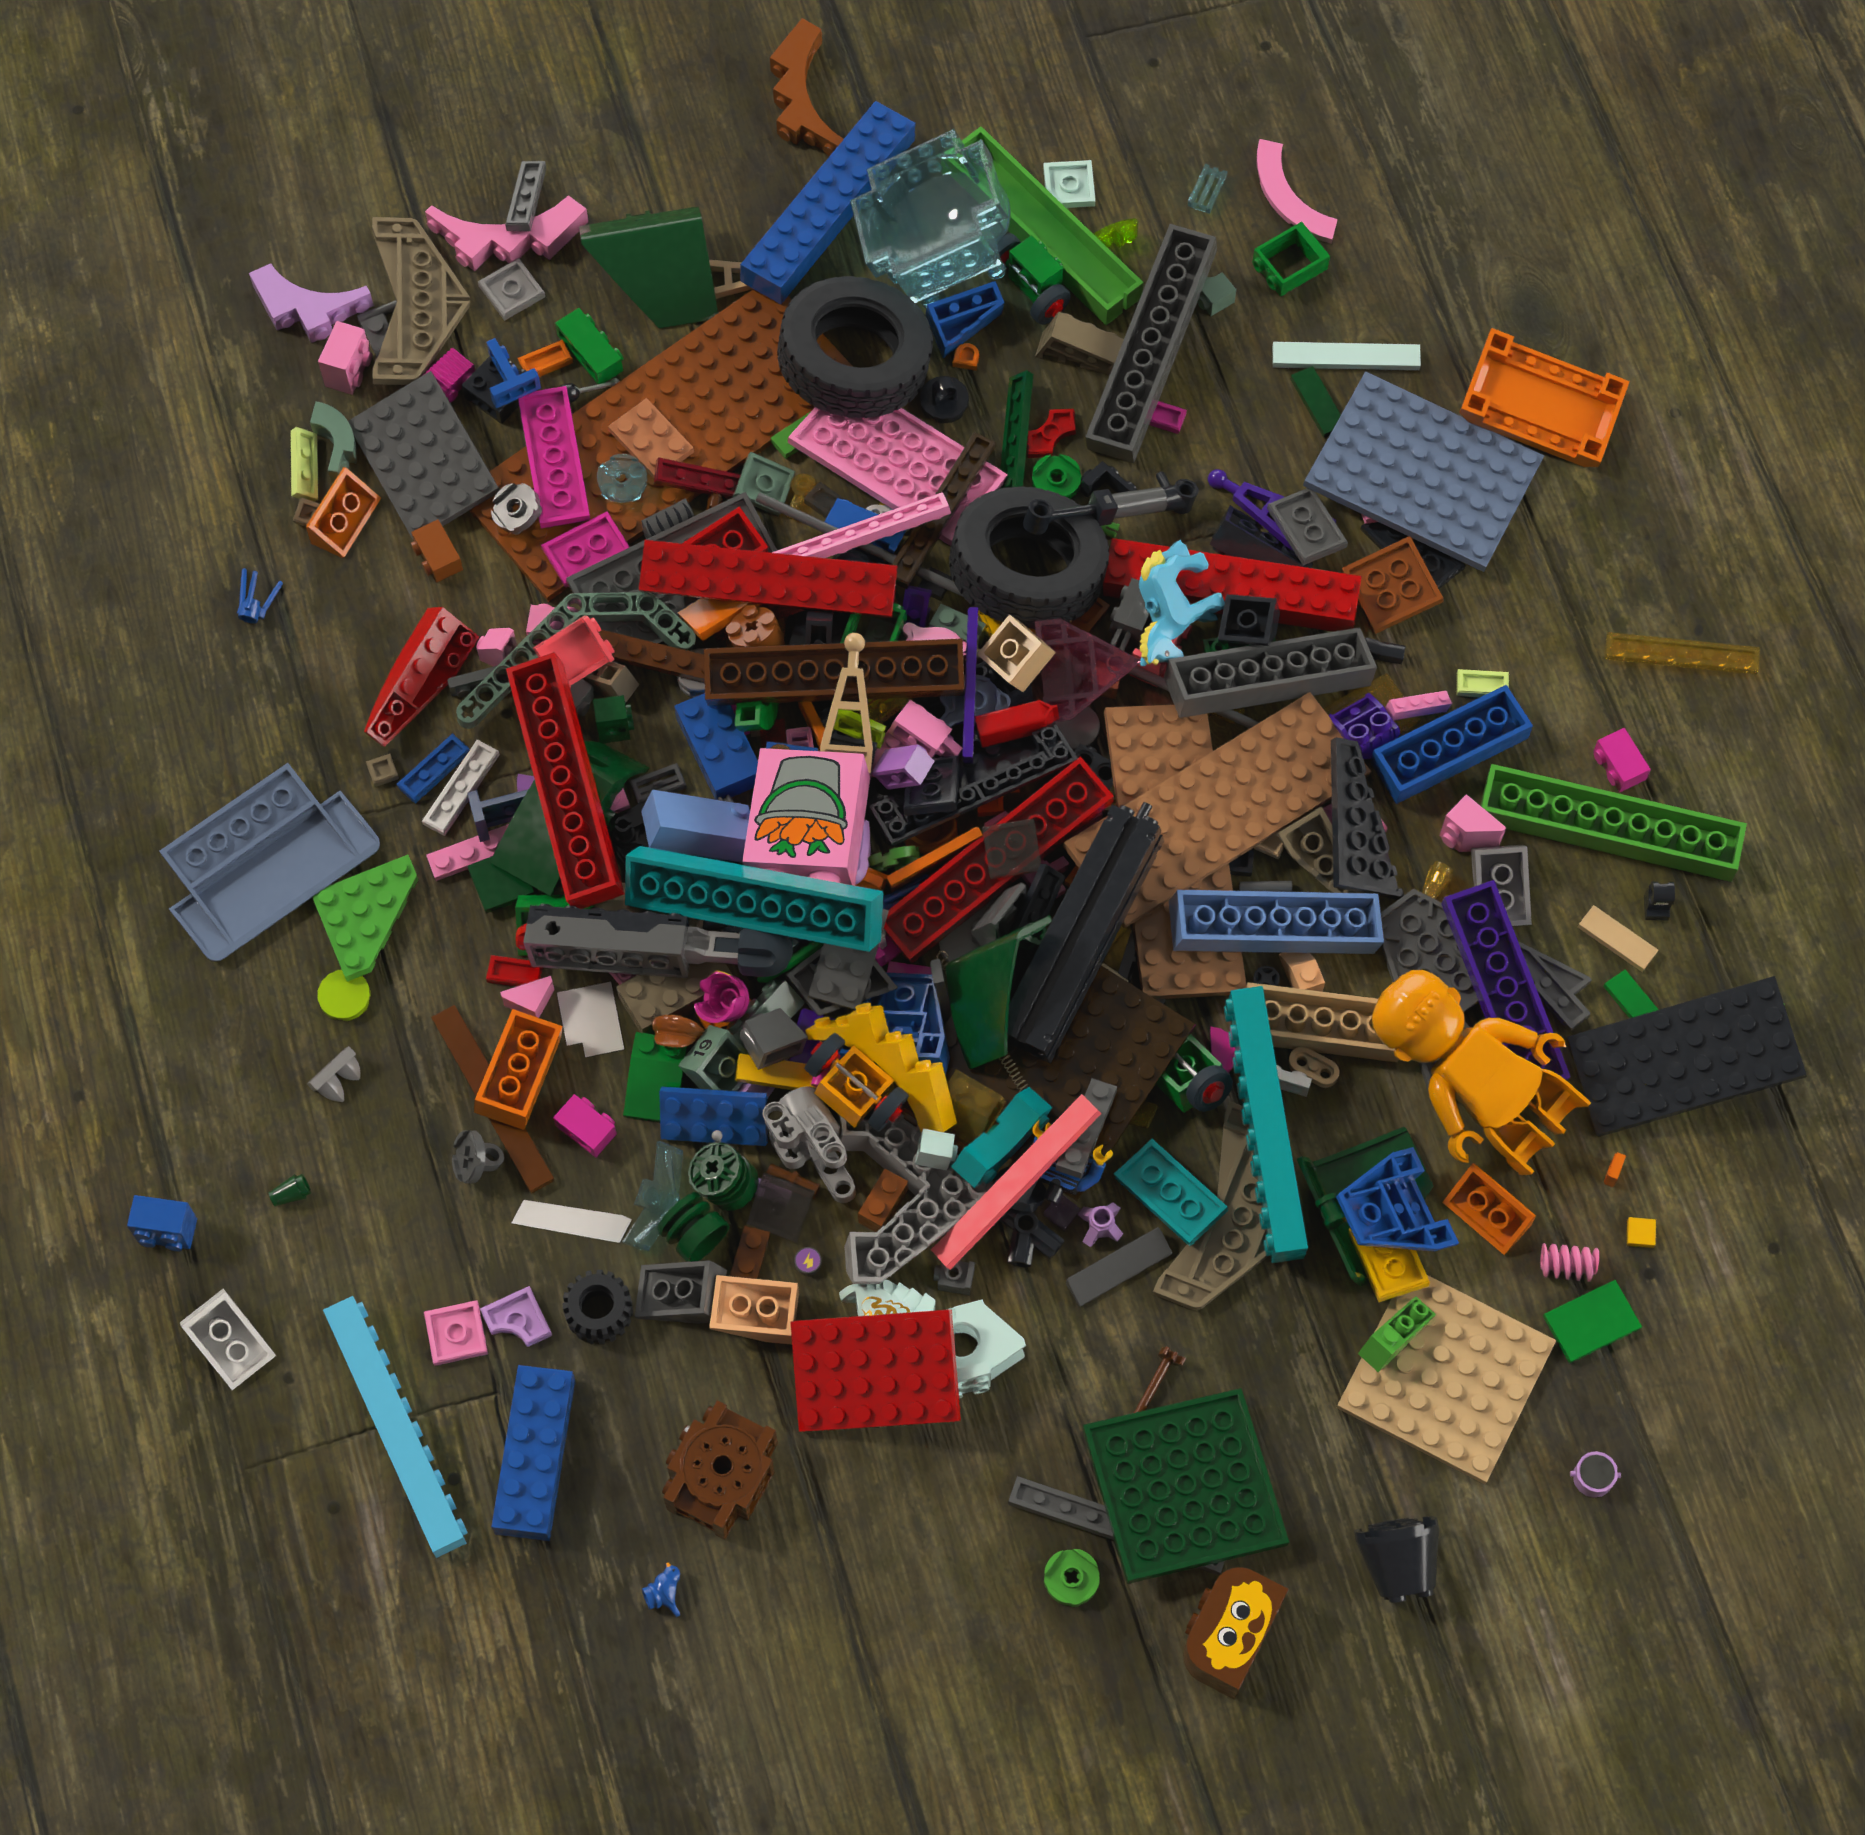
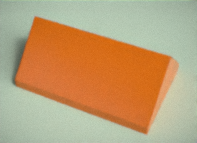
[306,467,381,558]
[1442,1163,1536,1255]

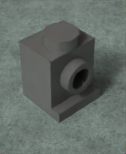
[933,1261,975,1296]

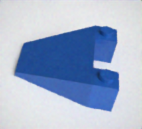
[839,972,950,1076]

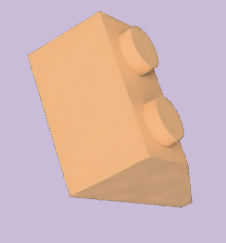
[709,1275,799,1345]

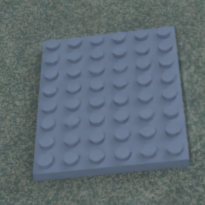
[1303,371,1544,572]

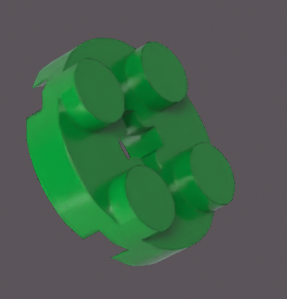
[1032,454,1081,499]

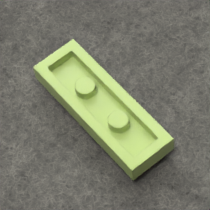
[291,427,318,502]

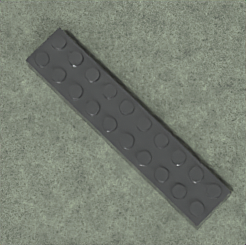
[1086,224,1217,464]

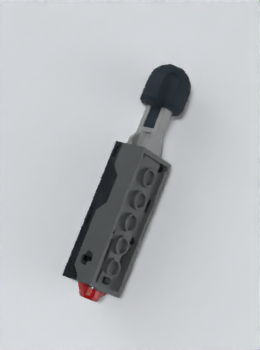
[515,904,793,978]

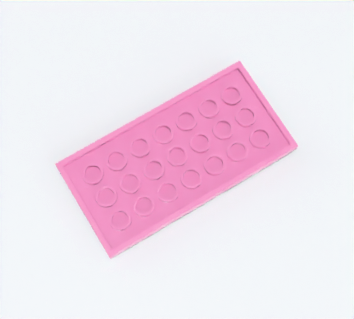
[788,407,1008,546]

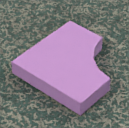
[480,1286,552,1347]

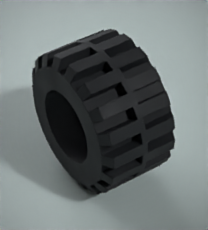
[562,1270,633,1344]

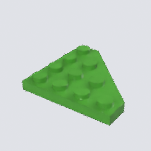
[312,855,418,982]

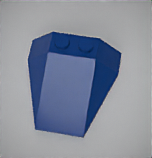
[1336,1147,1459,1251]

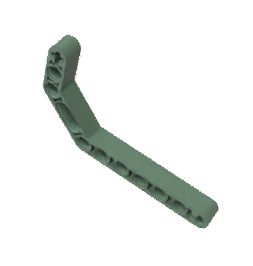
[456,592,696,729]

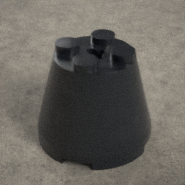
[1354,1516,1439,1603]

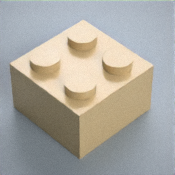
[977,614,1056,692]

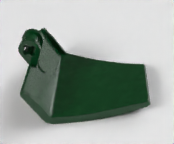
[579,207,718,328]

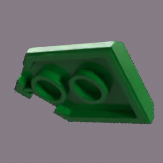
[757,941,824,983]

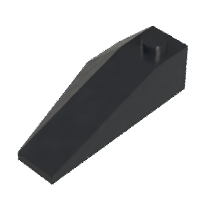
[1209,505,1313,568]

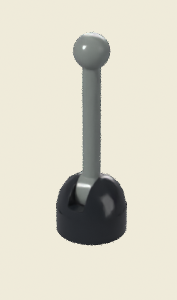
[560,378,620,403]

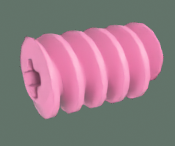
[1540,1243,1599,1282]

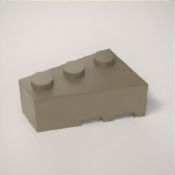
[1035,312,1124,375]

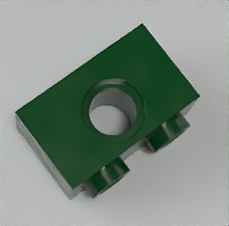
[593,695,634,744]

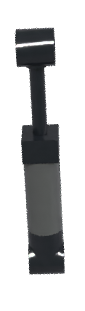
[1023,471,1199,535]

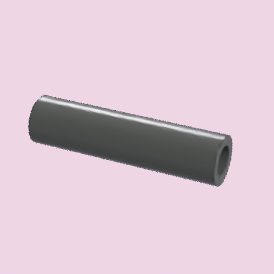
[1239,881,1292,892]

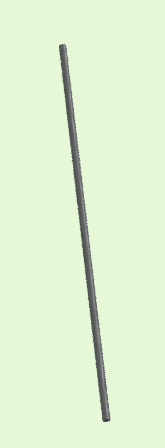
[756,493,1260,729]

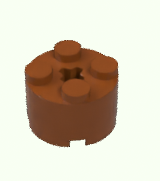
[726,604,785,648]

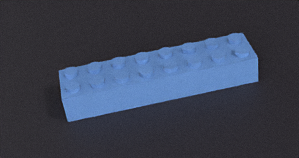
[1169,890,1384,954]

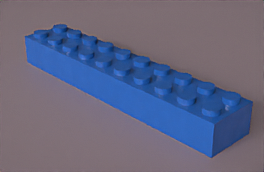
[740,101,915,304]

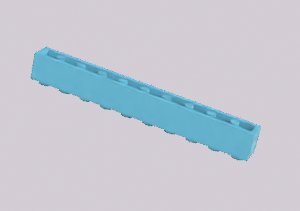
[323,1296,468,1558]

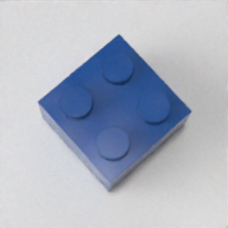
[127,1195,197,1251]

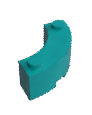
[951,1087,1053,1188]

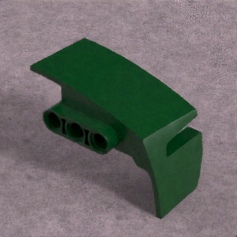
[490,741,649,896]

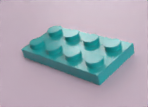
[1114,1139,1228,1247]

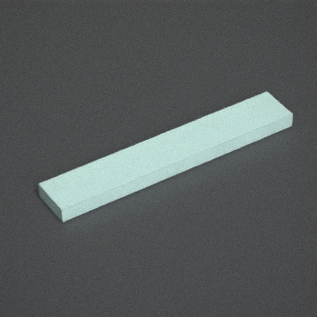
[1272,342,1421,370]

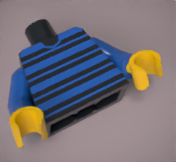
[1032,1120,1113,1204]

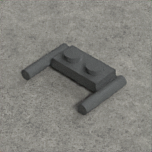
[357,300,397,358]

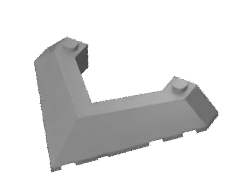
[836,1103,994,1284]

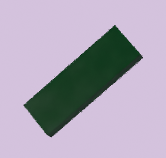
[1290,366,1341,438]

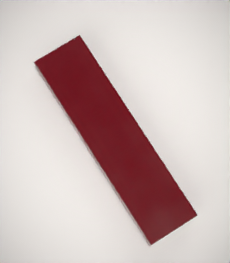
[654,457,741,499]

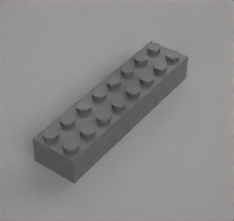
[1164,628,1377,718]

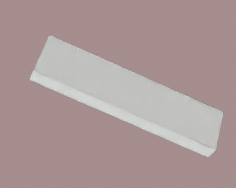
[422,740,500,836]

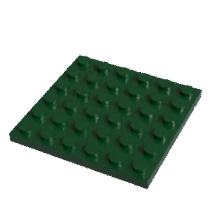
[1082,1388,1289,1584]

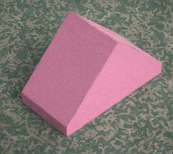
[500,976,555,1018]

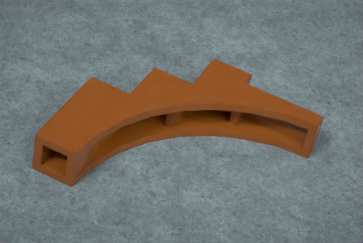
[770,18,843,156]

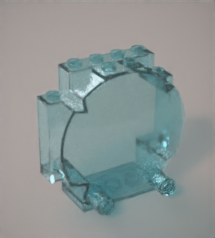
[850,129,1011,308]

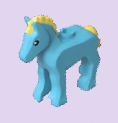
[1139,540,1225,667]

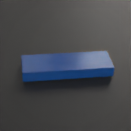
[397,733,470,804]

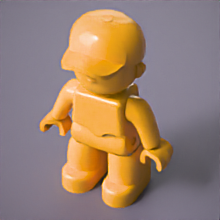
[1372,970,1591,1175]

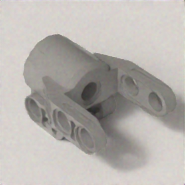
[763,1087,856,1203]

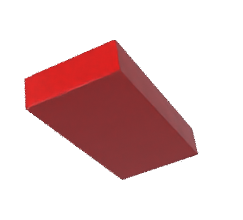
[486,955,543,987]

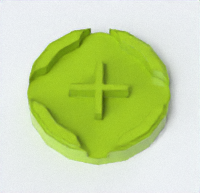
[318,970,371,1021]

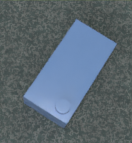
[641,790,750,863]

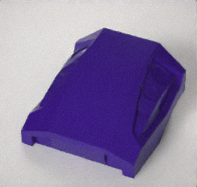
[1328,693,1400,759]

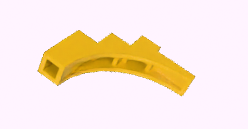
[805,1003,957,1132]

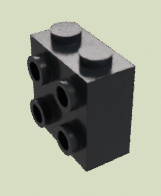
[462,356,527,424]

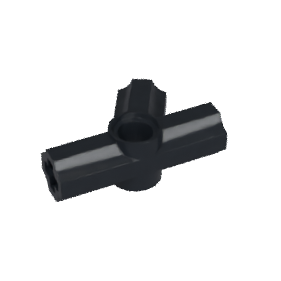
[999,1208,1065,1268]

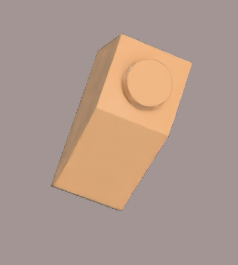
[1279,952,1325,992]

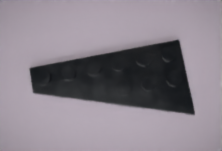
[1331,737,1404,900]

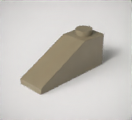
[582,662,639,703]

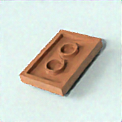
[608,398,694,479]

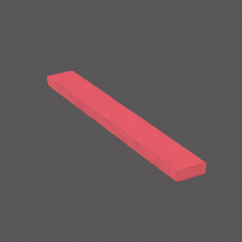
[931,1094,1102,1270]

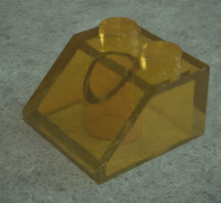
[948,1069,1006,1143]

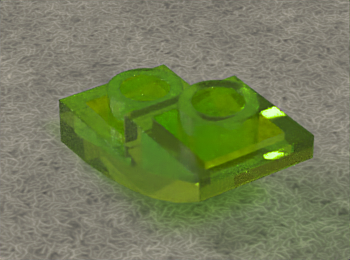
[1094,218,1139,248]

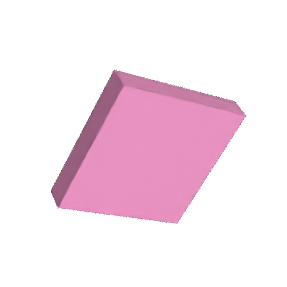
[424,1300,488,1366]

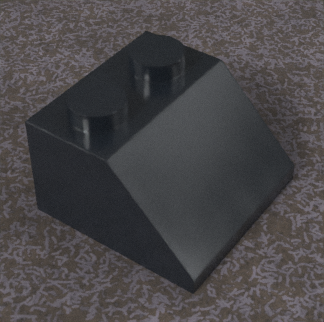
[1218,594,1280,646]

